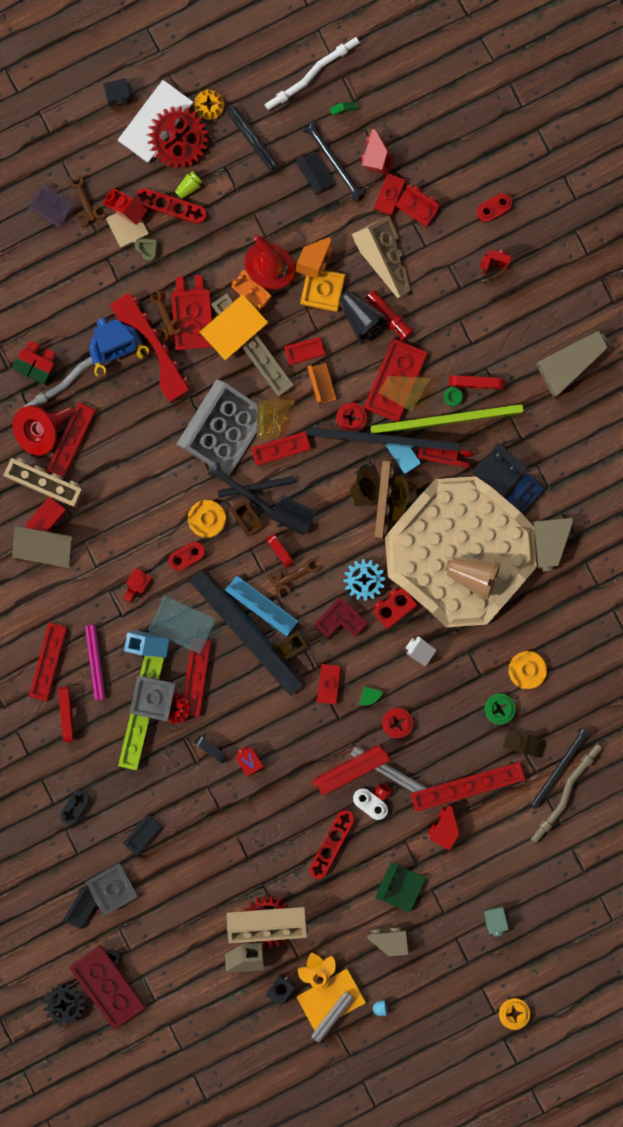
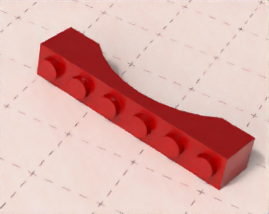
[109,293,190,404]

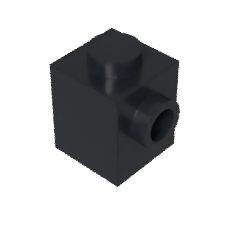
[103,78,133,106]

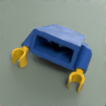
[89,318,149,377]

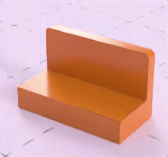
[307,363,336,405]

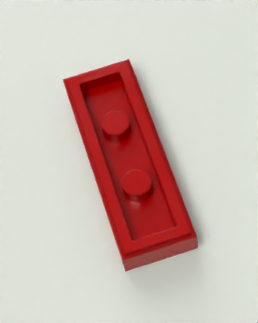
[251,431,311,466]

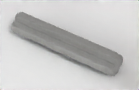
[312,992,353,1042]

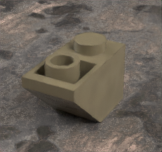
[367,927,408,956]
[225,943,265,973]

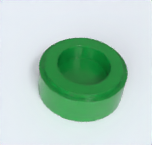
[444,387,463,407]

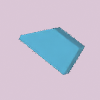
[385,445,421,474]

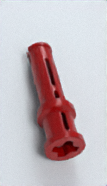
[366,289,414,341]

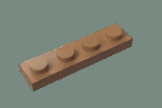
[374,461,394,539]

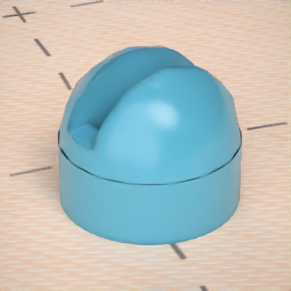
[373,1000,388,1016]

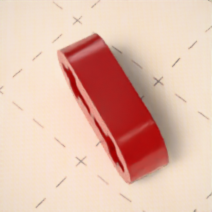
[266,534,294,568]

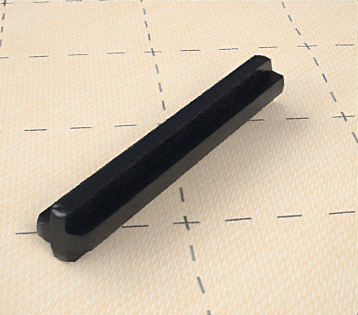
[227,106,278,171]

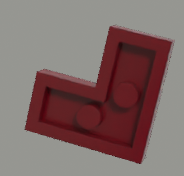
[314,597,368,638]

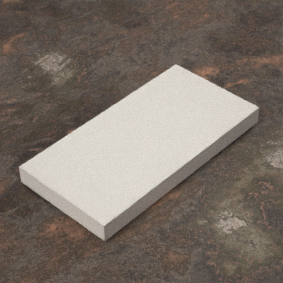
[118,80,194,163]

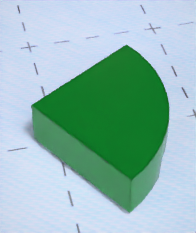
[330,102,357,115]
[359,686,382,706]

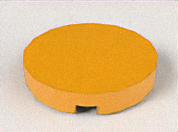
[188,500,226,538]
[508,651,547,689]

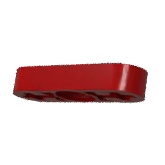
[449,376,505,390]
[58,686,74,743]

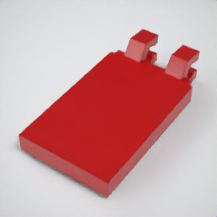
[171,275,212,350]

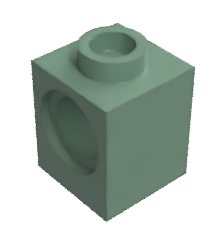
[483,906,508,937]

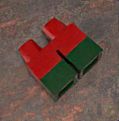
[12,341,56,386]

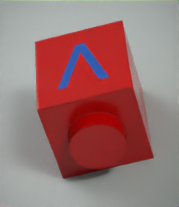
[235,746,264,777]

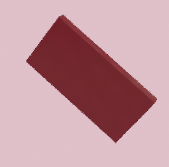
[69,944,146,1030]

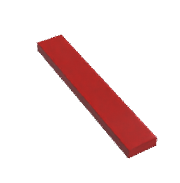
[410,762,526,812]

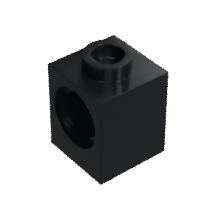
[266,974,295,1006]

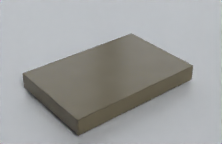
[12,526,72,568]

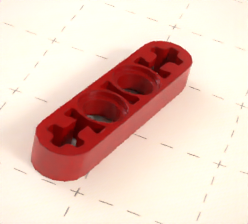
[135,188,206,224]
[309,810,354,879]

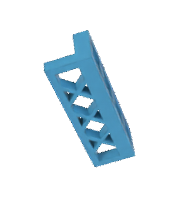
[225,576,298,637]

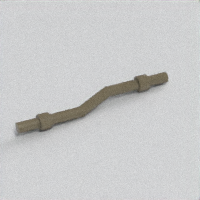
[531,744,603,843]

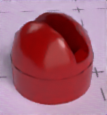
[375,783,392,800]

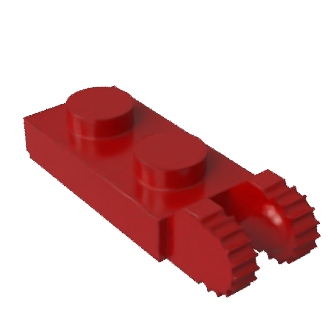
[417,449,473,468]

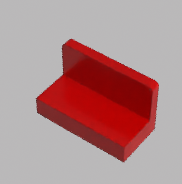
[25,497,67,532]

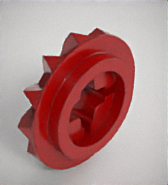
[336,402,367,432]
[168,693,190,724]
[382,708,413,739]

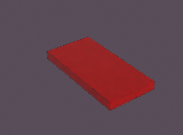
[363,338,428,422]

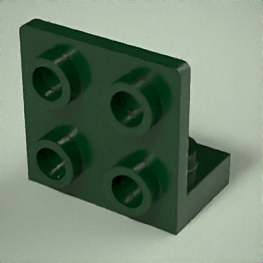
[375,862,425,912]

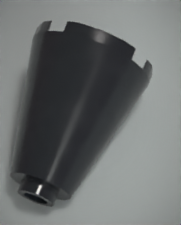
[339,291,390,344]

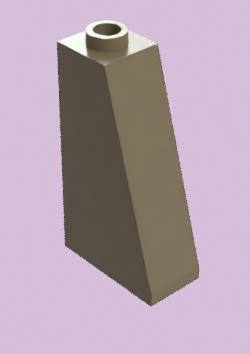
[536,331,608,398]

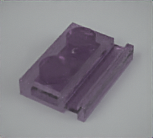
[27,184,74,228]

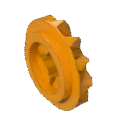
[194,89,224,120]
[499,998,530,1030]

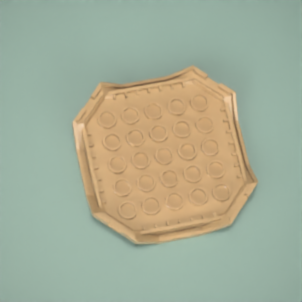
[385,476,537,628]

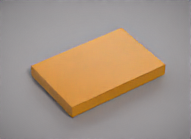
[200,294,268,361]
[296,969,366,1031]

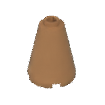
[445,557,501,600]

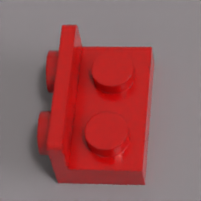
[395,185,440,227]

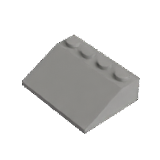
[176,380,269,476]

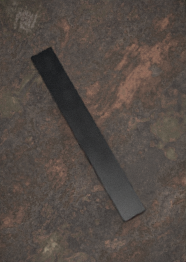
[306,427,461,453]
[190,568,305,696]

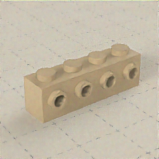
[3,458,83,508]
[227,907,307,944]

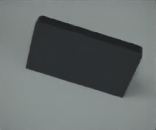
[296,152,334,195]
[270,496,317,536]
[63,886,96,930]

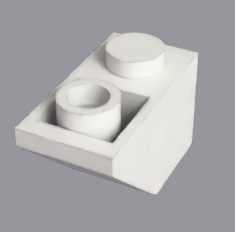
[406,637,436,666]

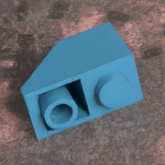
[124,630,170,657]

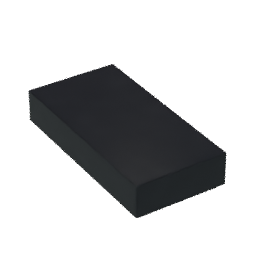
[123,814,162,856]

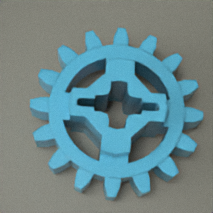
[343,559,385,601]

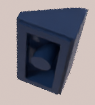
[505,474,545,514]

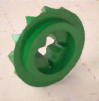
[484,694,515,725]

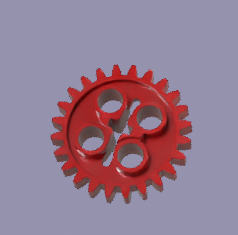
[146,106,208,168]

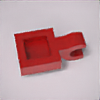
[123,568,152,603]

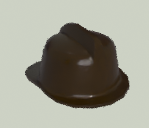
[350,464,380,507]
[387,475,417,521]

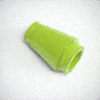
[175,171,203,199]

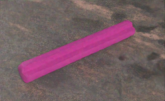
[85,625,105,701]

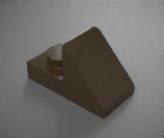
[272,630,310,660]
[503,729,545,758]

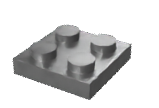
[129,676,175,721]
[85,863,138,916]

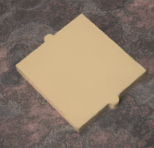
[106,213,148,248]

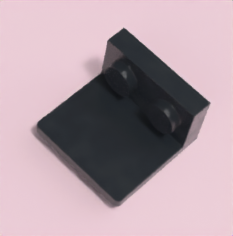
[473,443,527,497]

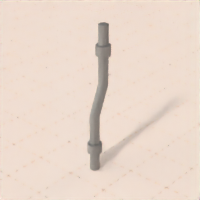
[23,357,93,407]

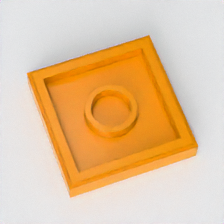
[300,270,345,312]

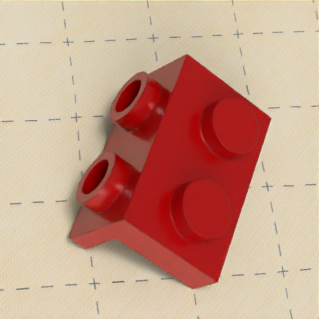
[480,250,511,275]

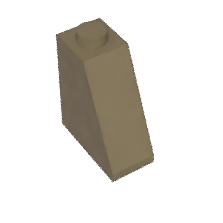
[533,518,573,572]

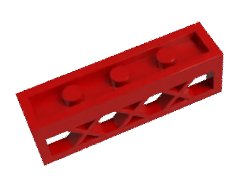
[312,742,391,796]

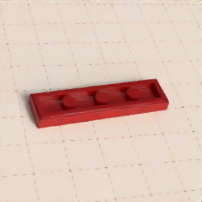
[46,402,96,479]
[28,622,68,702]
[184,638,212,717]

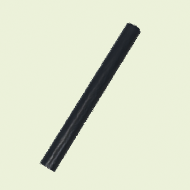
[217,476,294,498]

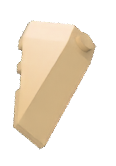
[352,216,411,298]

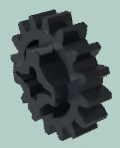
[43,983,85,1026]

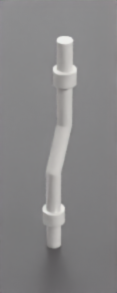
[264,37,360,111]

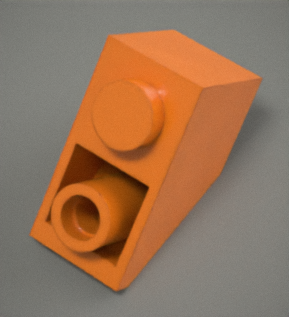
[296,238,333,279]

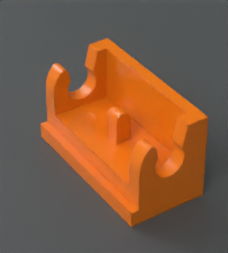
[231,270,271,312]

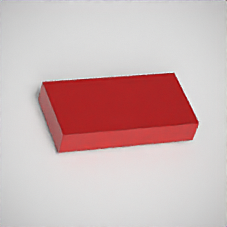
[284,336,326,366]

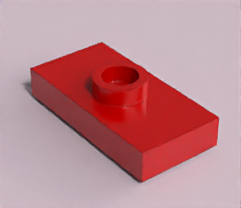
[374,174,405,216]
[317,664,340,704]

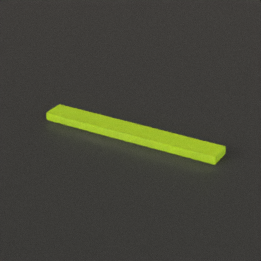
[370,405,523,435]

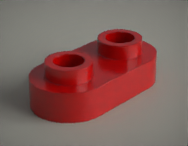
[476,193,512,223]
[168,542,205,571]

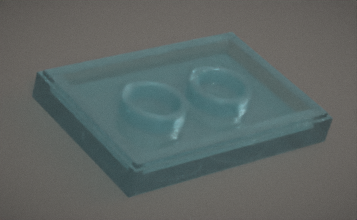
[148,596,216,654]

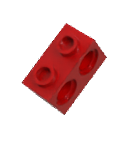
[373,587,417,630]

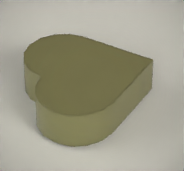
[135,239,158,262]

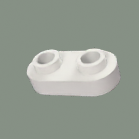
[353,789,388,820]

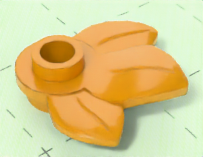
[298,953,336,990]

